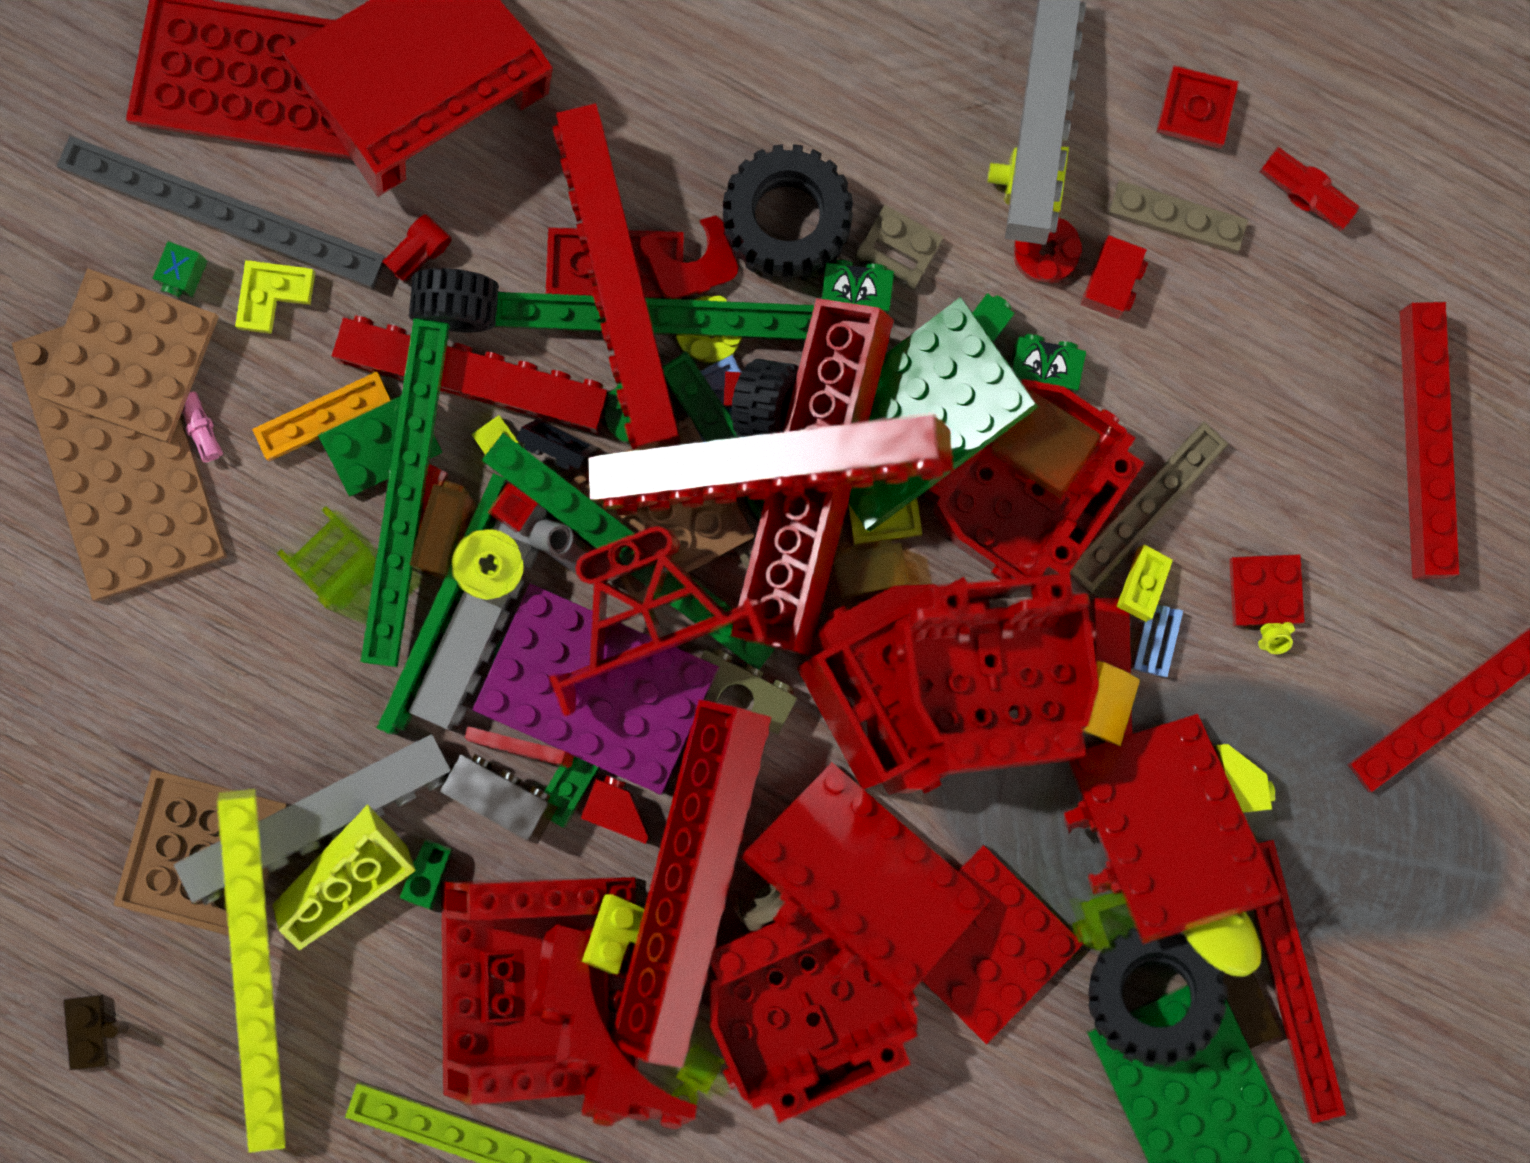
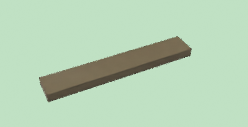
[1070,421,1229,593]

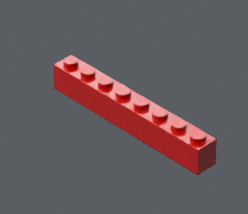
[1399,302,1460,579]
[331,315,609,435]

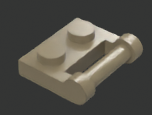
[855,205,944,290]

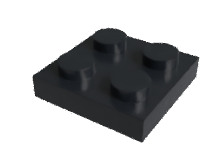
[516,418,599,470]

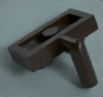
[64,994,129,1070]

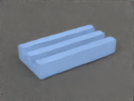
[1132,605,1183,678]

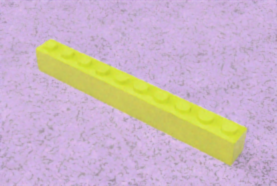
[217,789,285,1153]

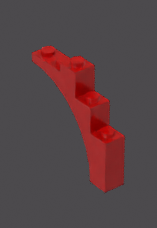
[530,924,697,1129]

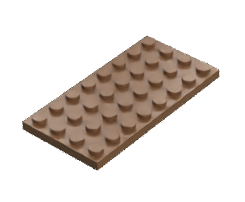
[11,326,228,602]

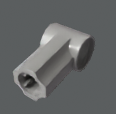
[529,519,594,575]

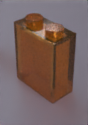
[992,390,1101,499]
[409,481,476,579]

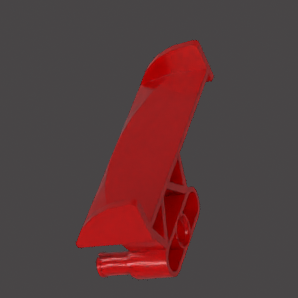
[549,526,767,717]

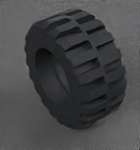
[723,144,853,282]
[1088,927,1227,1067]

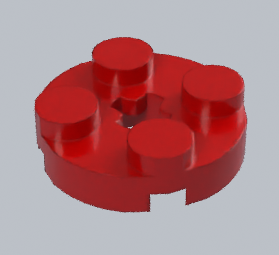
[1013,217,1083,283]

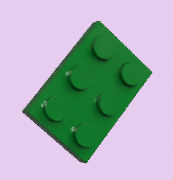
[318,395,443,497]

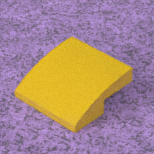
[1082,661,1140,746]

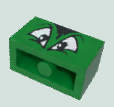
[822,260,894,314]
[1010,334,1086,394]

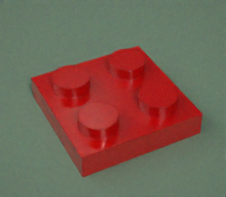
[1156,65,1239,149]
[1229,554,1305,626]

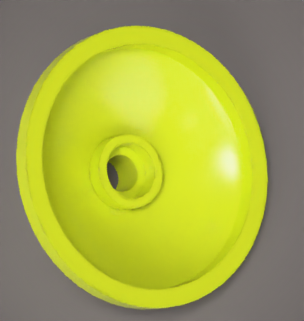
[1182,911,1261,976]

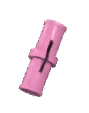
[182,392,223,462]

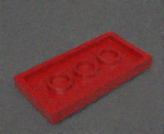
[545,227,684,300]

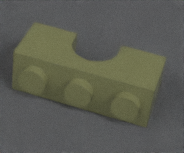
[701,648,797,735]

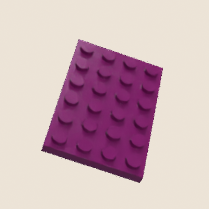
[472,583,720,795]

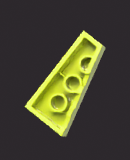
[272,804,416,951]

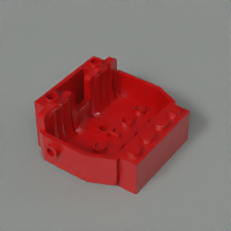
[921,379,1144,580]
[891,573,1100,777]
[797,577,1016,795]
[710,912,919,1124]

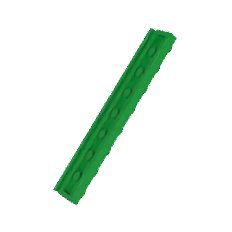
[376,473,509,735]

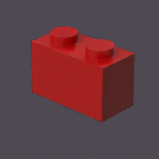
[1080,235,1148,319]

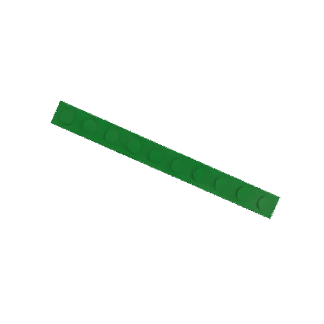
[495,292,814,341]
[360,318,450,668]
[482,433,775,670]

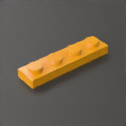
[252,372,391,462]

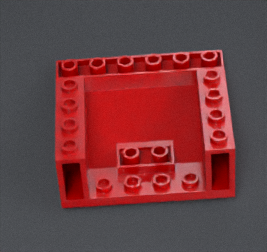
[282,0,553,197]
[441,877,638,1105]

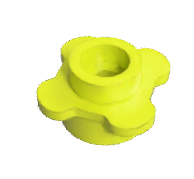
[1258,622,1295,654]

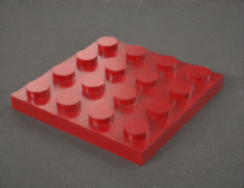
[922,845,1083,1045]

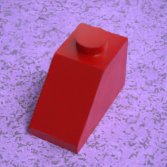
[581,775,650,844]

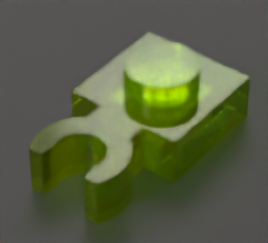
[671,1044,725,1105]

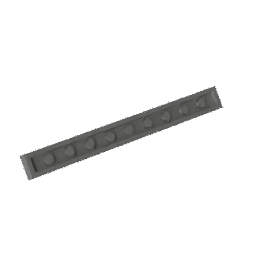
[56,136,386,290]

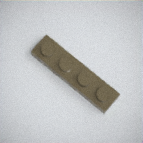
[1108,180,1248,254]

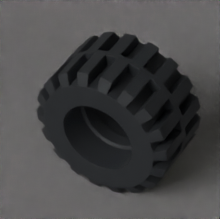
[409,268,499,333]
[731,359,799,439]

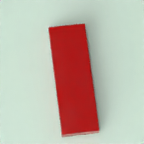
[464,726,574,768]

